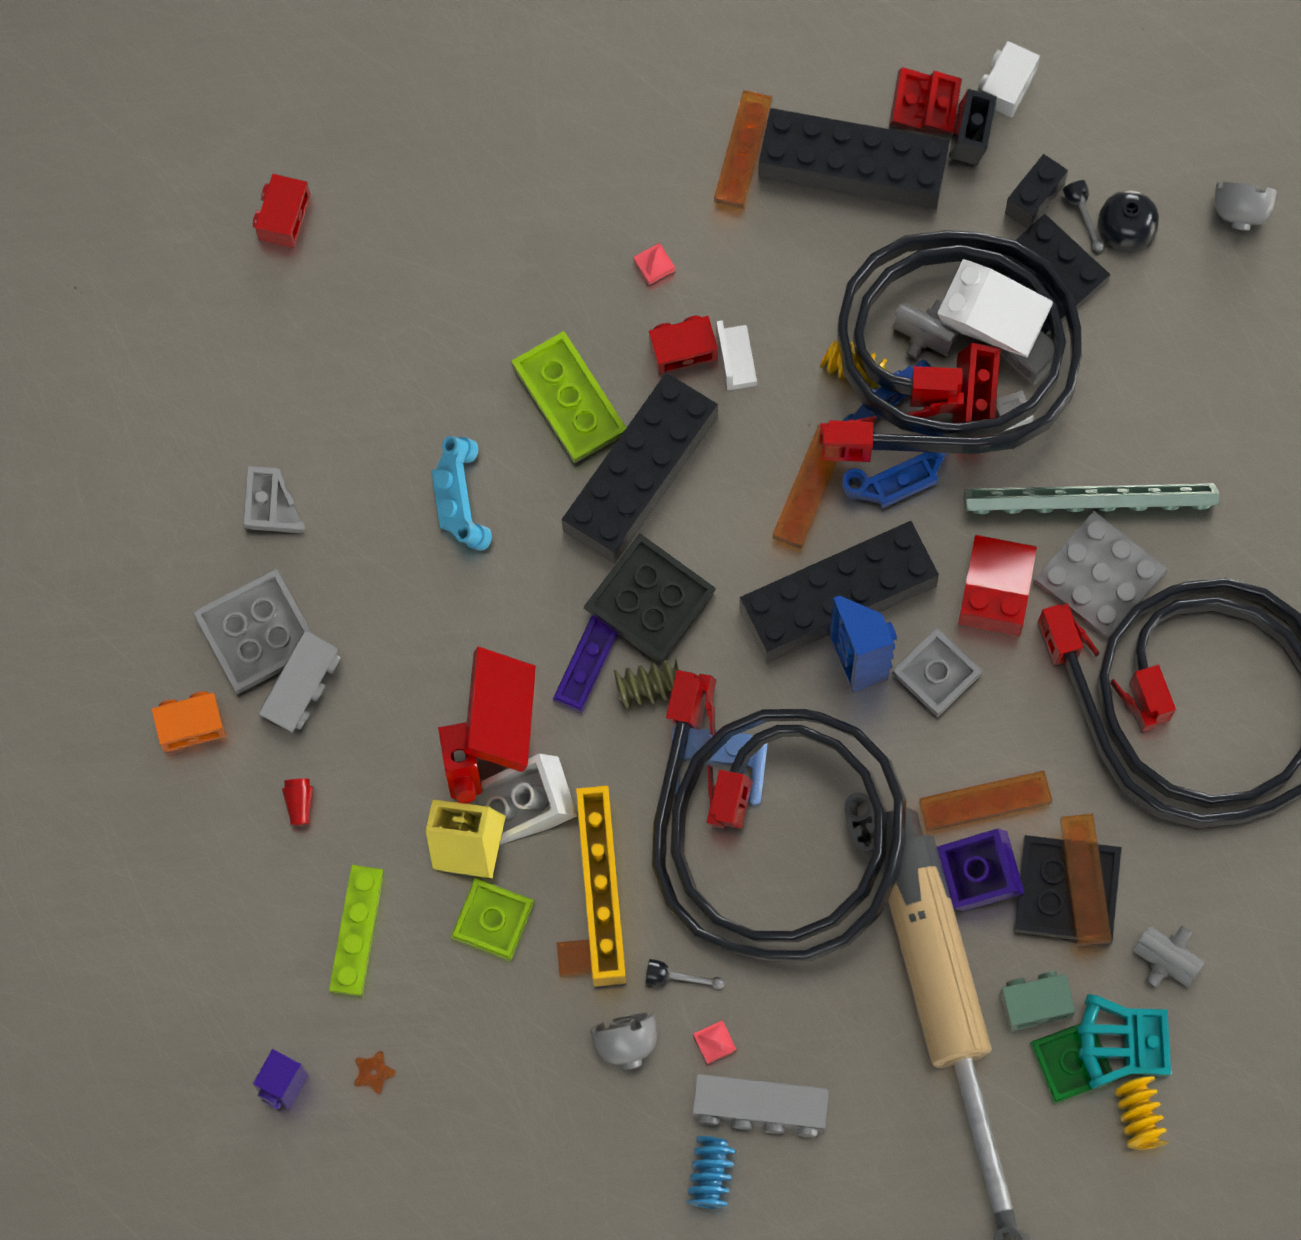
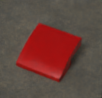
[889,67,962,135]

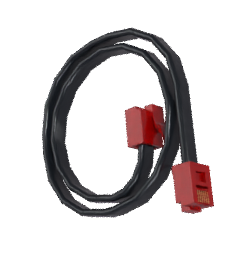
[819,230,1082,462]
[1037,577,1301,828]
[652,670,906,962]

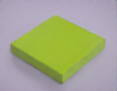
[450,878,535,962]

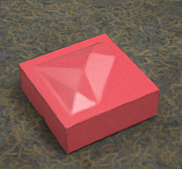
[633,243,675,285]
[693,1020,737,1065]

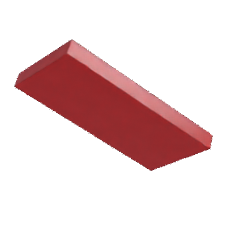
[464,646,536,772]

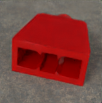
[438,722,483,804]

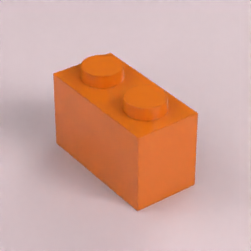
[152,691,226,752]

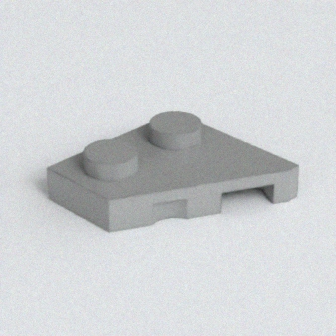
[243,466,304,534]

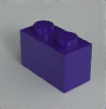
[253,1049,309,1110]

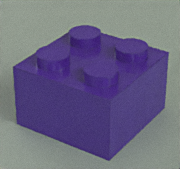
[937,828,1025,912]

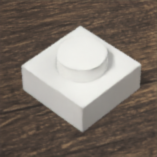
[996,390,1034,432]

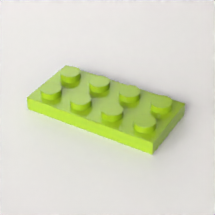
[511,331,627,464]

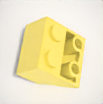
[425,799,506,879]

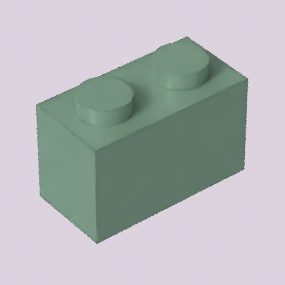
[1000,971,1076,1032]

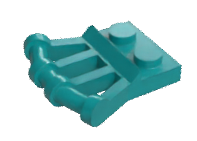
[1077,994,1172,1089]

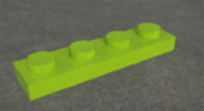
[329,865,384,997]

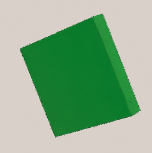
[1029,1023,1116,1105]

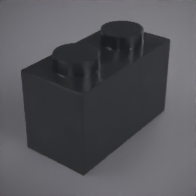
[949,89,997,165]
[1005,154,1068,229]

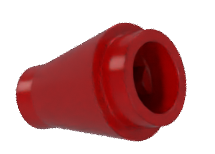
[282,778,313,826]

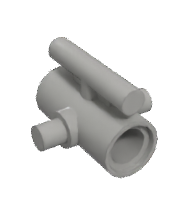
[892,300,960,359]
[1133,926,1205,987]

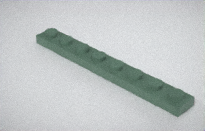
[964,483,1219,514]

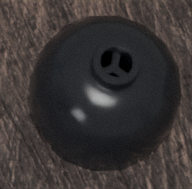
[1097,190,1159,253]

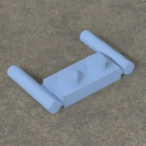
[671,726,768,805]

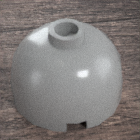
[1215,182,1278,231]
[590,1013,658,1069]

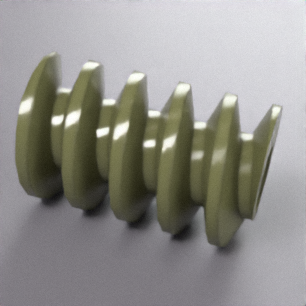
[614,659,679,709]

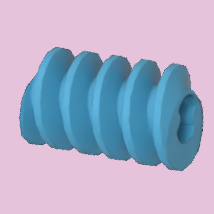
[686,1136,736,1209]

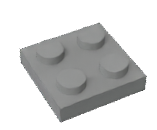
[892,628,983,717]

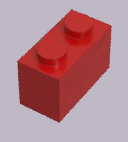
[253,173,311,248]
[649,315,718,375]

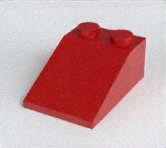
[958,535,1037,636]

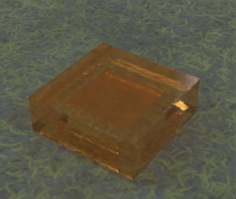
[557,939,592,976]

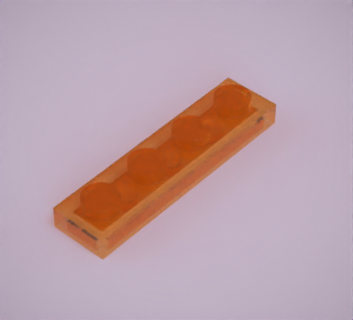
[714,90,772,209]
[772,425,838,549]
[919,770,1053,832]
[1060,813,1112,946]

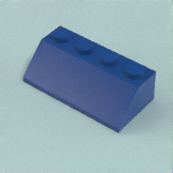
[829,595,897,693]

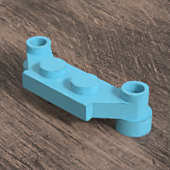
[431,436,492,551]

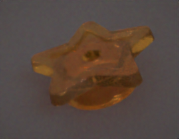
[354,1051,396,1093]

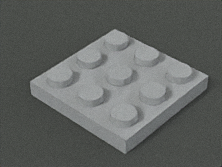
[1033,511,1168,641]
[193,569,312,695]

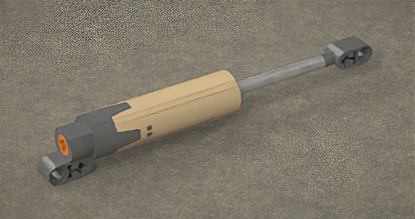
[844,792,1030,1240]

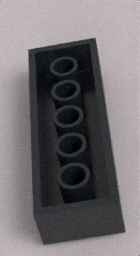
[758,108,950,210]
[561,372,718,564]
[739,521,939,663]

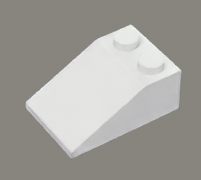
[937,259,1053,358]
[467,753,578,845]

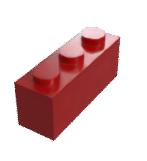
[952,343,1001,438]

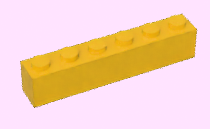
[576,785,627,987]

